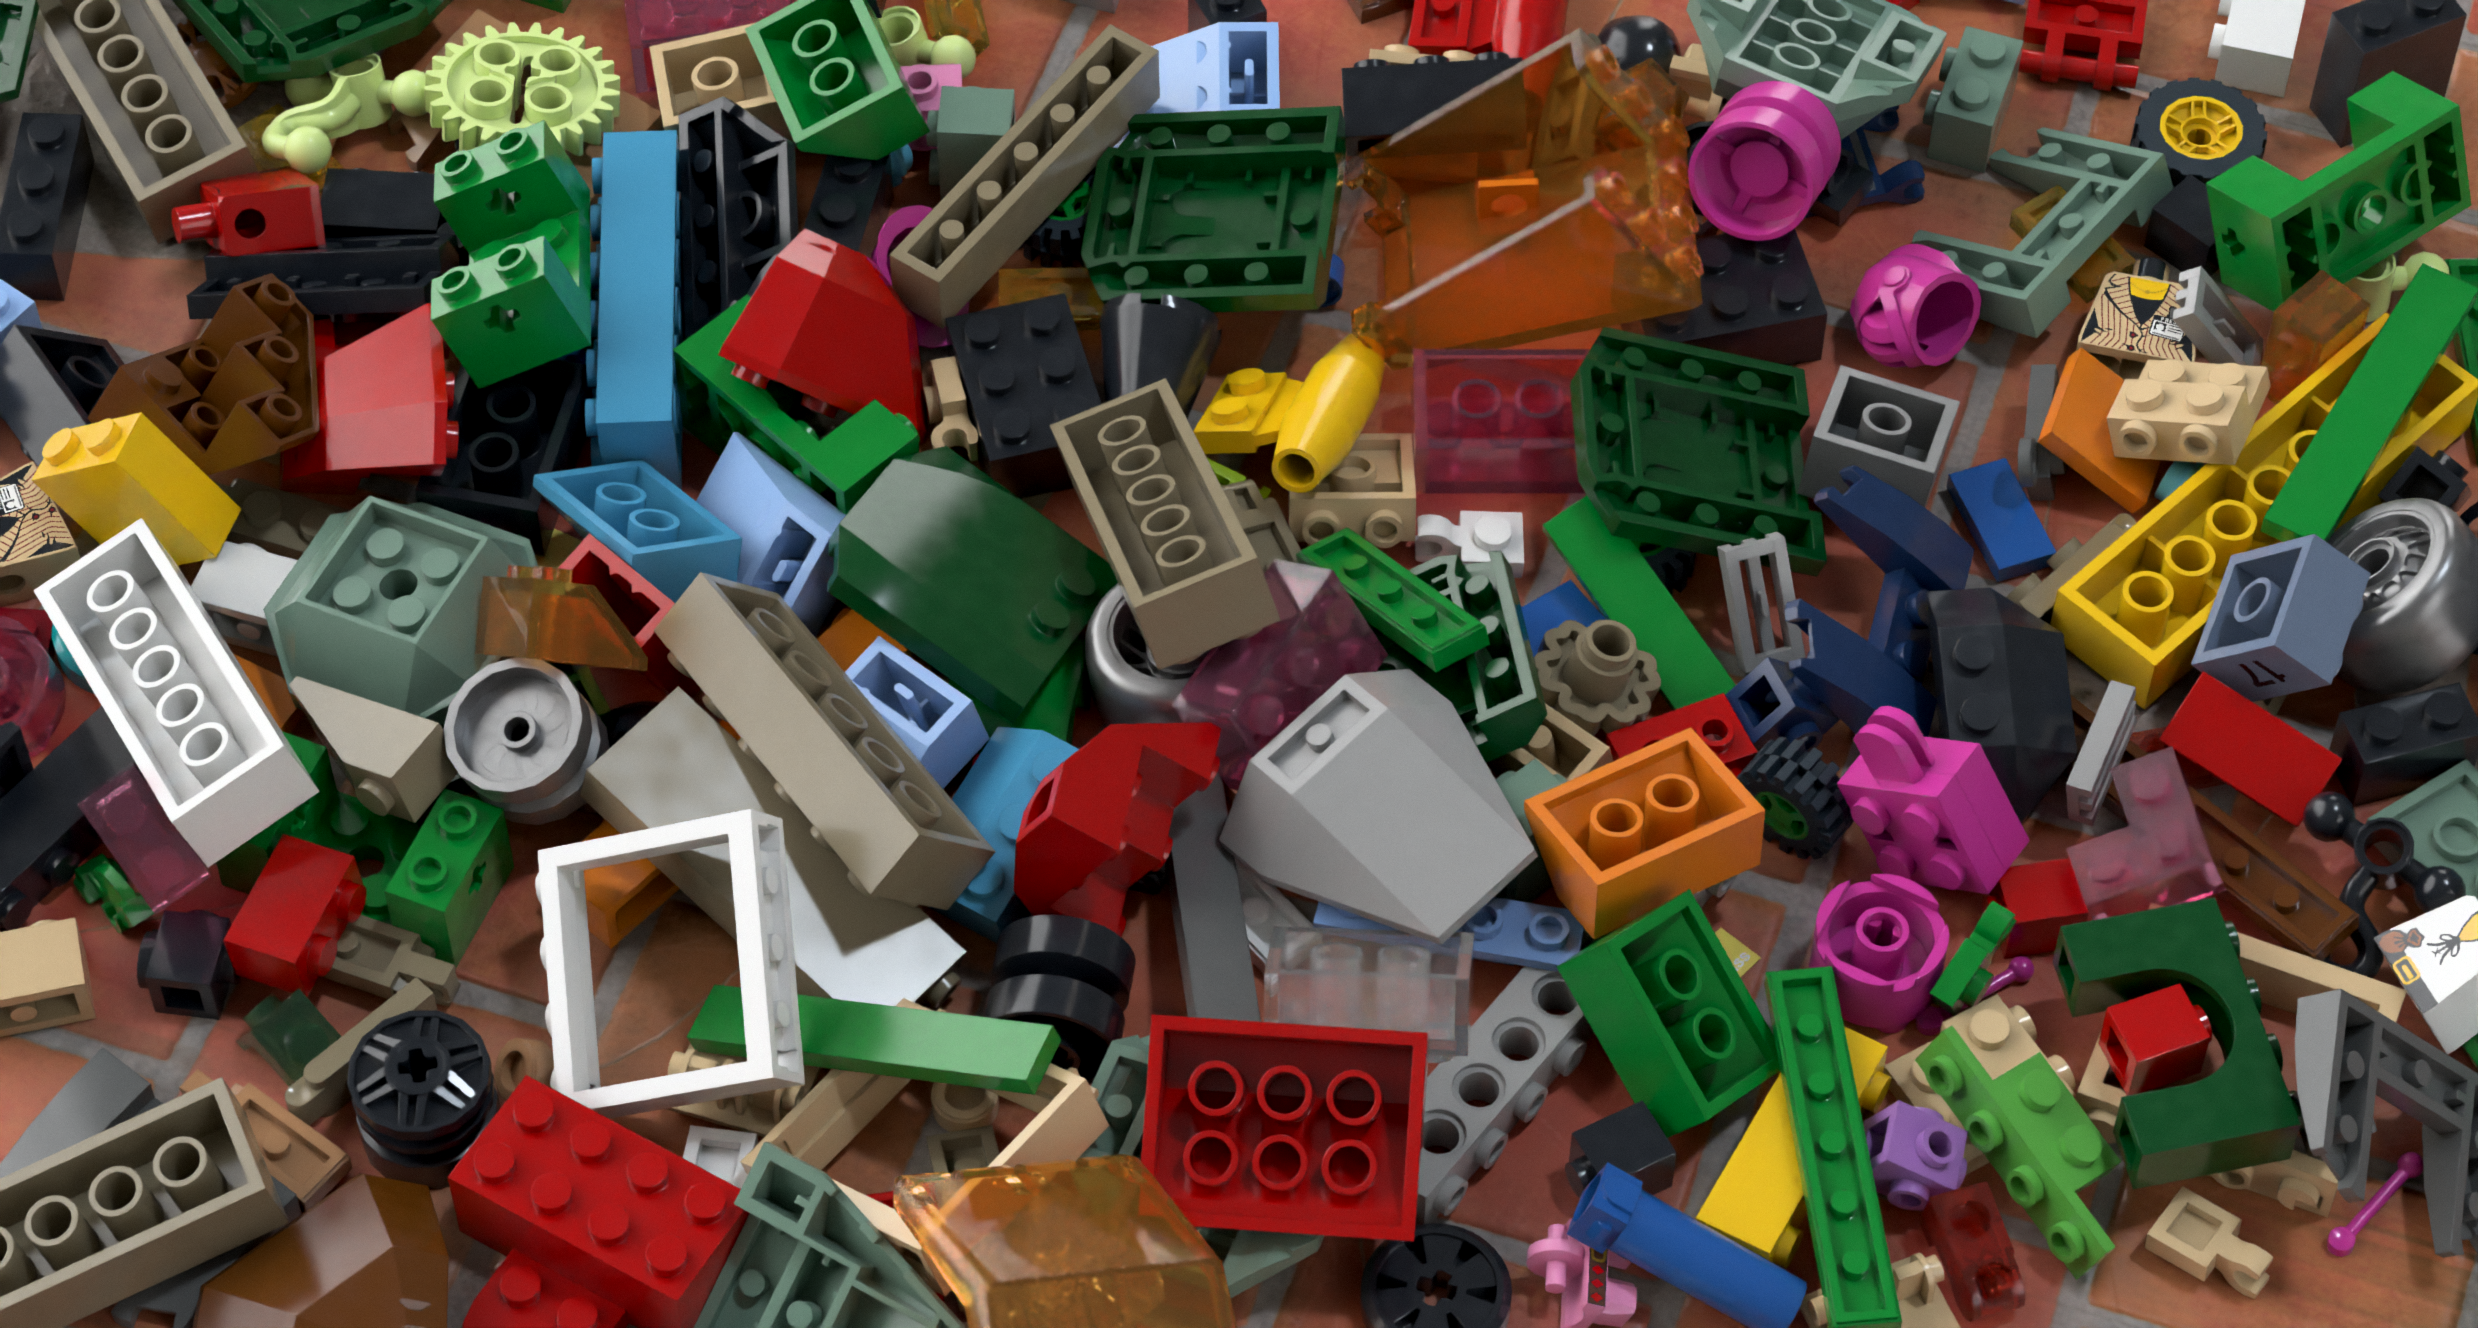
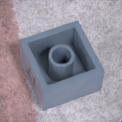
[2191,534,2371,702]

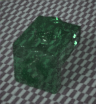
[236,988,342,1087]

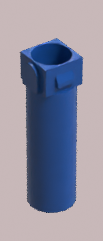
[1566,1162,1807,1328]

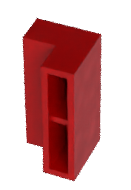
[2158,671,2342,828]

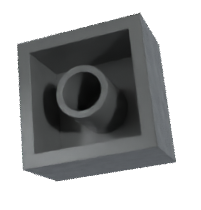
[1797,365,1960,508]

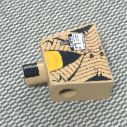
[2076,258,2196,380]
[0,461,80,607]

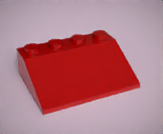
[1137,1014,1430,1242]

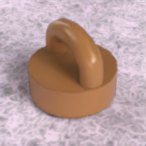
[494,1038,554,1101]

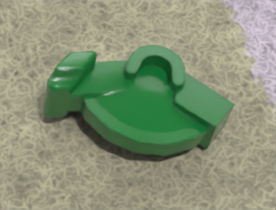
[73,853,155,934]

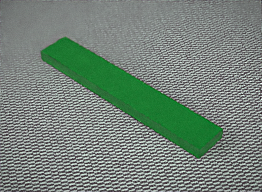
[2260,263,2478,543]
[1764,966,1902,1328]
[686,984,1061,1095]

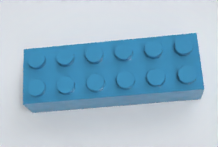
[585,130,685,490]

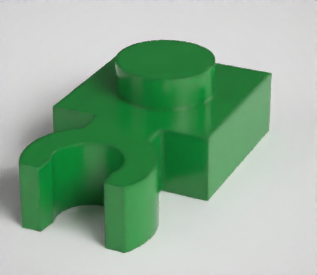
[1930,900,2017,1016]

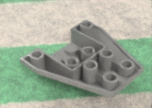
[1219,669,1538,945]

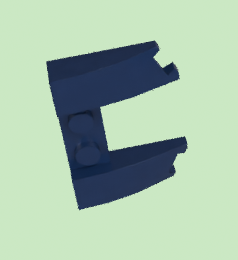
[1785,465,1974,737]

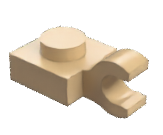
[922,356,980,461]
[2145,1186,2273,1299]

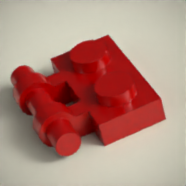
[2018,0,2148,91]

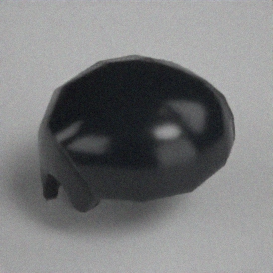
[1598,15,1682,103]

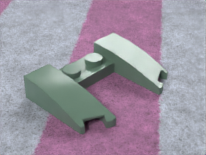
[1912,127,2174,338]

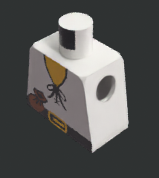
[2374,895,2478,1055]

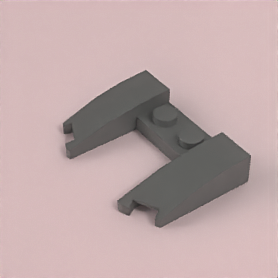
[2295,989,2478,1258]
[0,1047,302,1328]

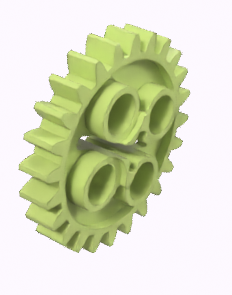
[425,22,620,157]

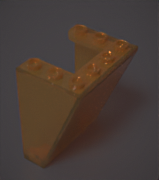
[1344,28,1704,371]

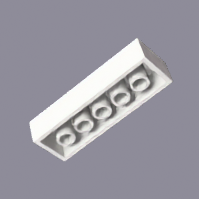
[33,518,320,867]

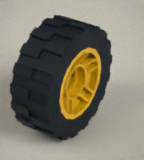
[2130,78,2268,188]

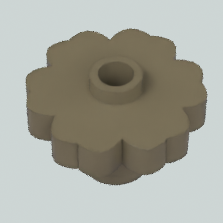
[1534,620,1661,736]

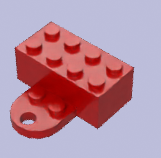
[447,1075,750,1328]

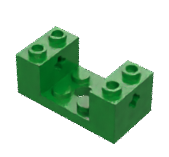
[2206,71,2472,319]
[431,120,591,389]
[673,294,920,515]
[216,731,514,968]

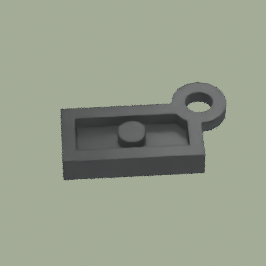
[2018,364,2068,501]

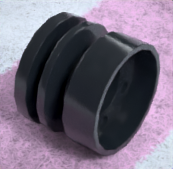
[347,1010,500,1190]

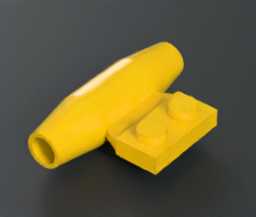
[1193,331,1387,493]

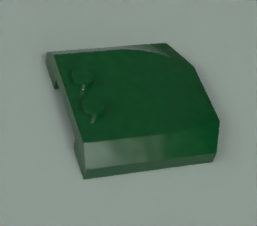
[172,0,453,83]
[1081,106,1346,313]
[1570,327,1827,577]
[827,446,1118,723]
[1278,550,1547,763]

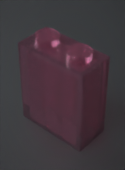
[77,761,211,915]

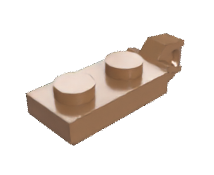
[179,1069,352,1213]

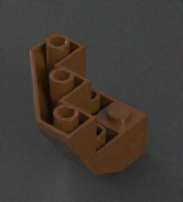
[87,273,320,476]
[192,1173,449,1328]

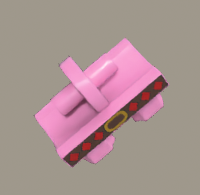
[1526,1219,1637,1328]

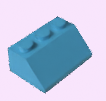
[533,459,743,603]
[927,727,1079,944]

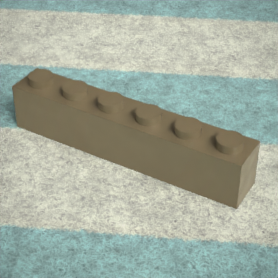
[889,24,1160,329]

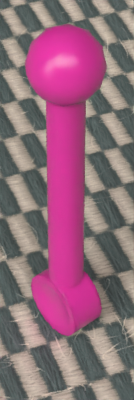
[1916,956,2034,1036]
[2327,1152,2424,1257]

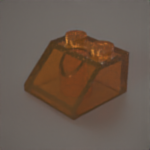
[475,565,648,671]

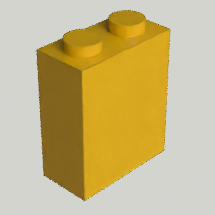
[32,412,241,565]

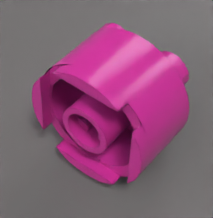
[1809,873,1950,1033]

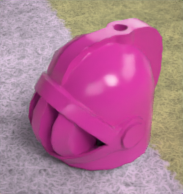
[1850,244,1982,368]

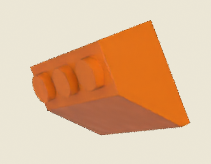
[1524,727,1765,939]

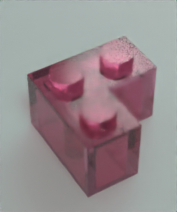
[2066,746,2226,920]

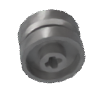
[443,657,610,825]

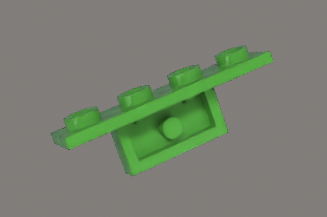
[1915,1025,2121,1280]

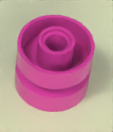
[1688,81,1841,241]

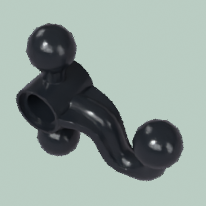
[2283,791,2466,978]

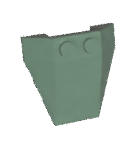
[694,1142,967,1328]

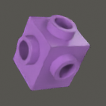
[1863,1100,1968,1211]

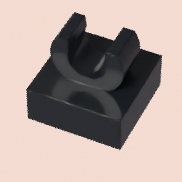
[1809,148,1873,227]

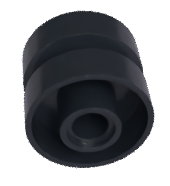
[983,914,1136,1084]

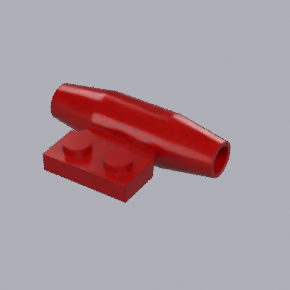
[1408,0,1569,115]

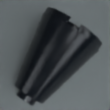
[1099,293,1222,419]

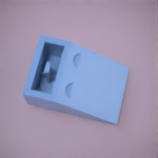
[1113,22,1280,148]
[696,432,846,638]
[845,636,990,789]

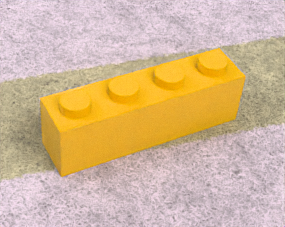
[1695,1026,1892,1268]

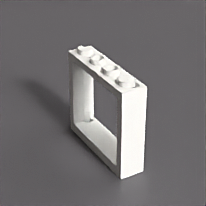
[535,809,805,1119]

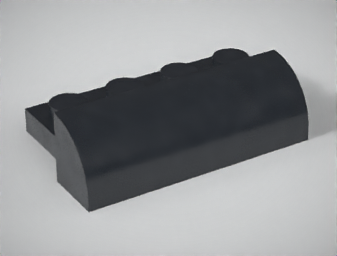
[186,233,459,323]

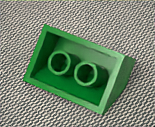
[745,0,930,160]
[1556,889,1780,1138]

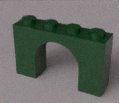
[2053,897,2304,1190]

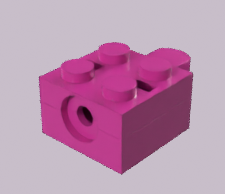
[1837,706,2030,894]

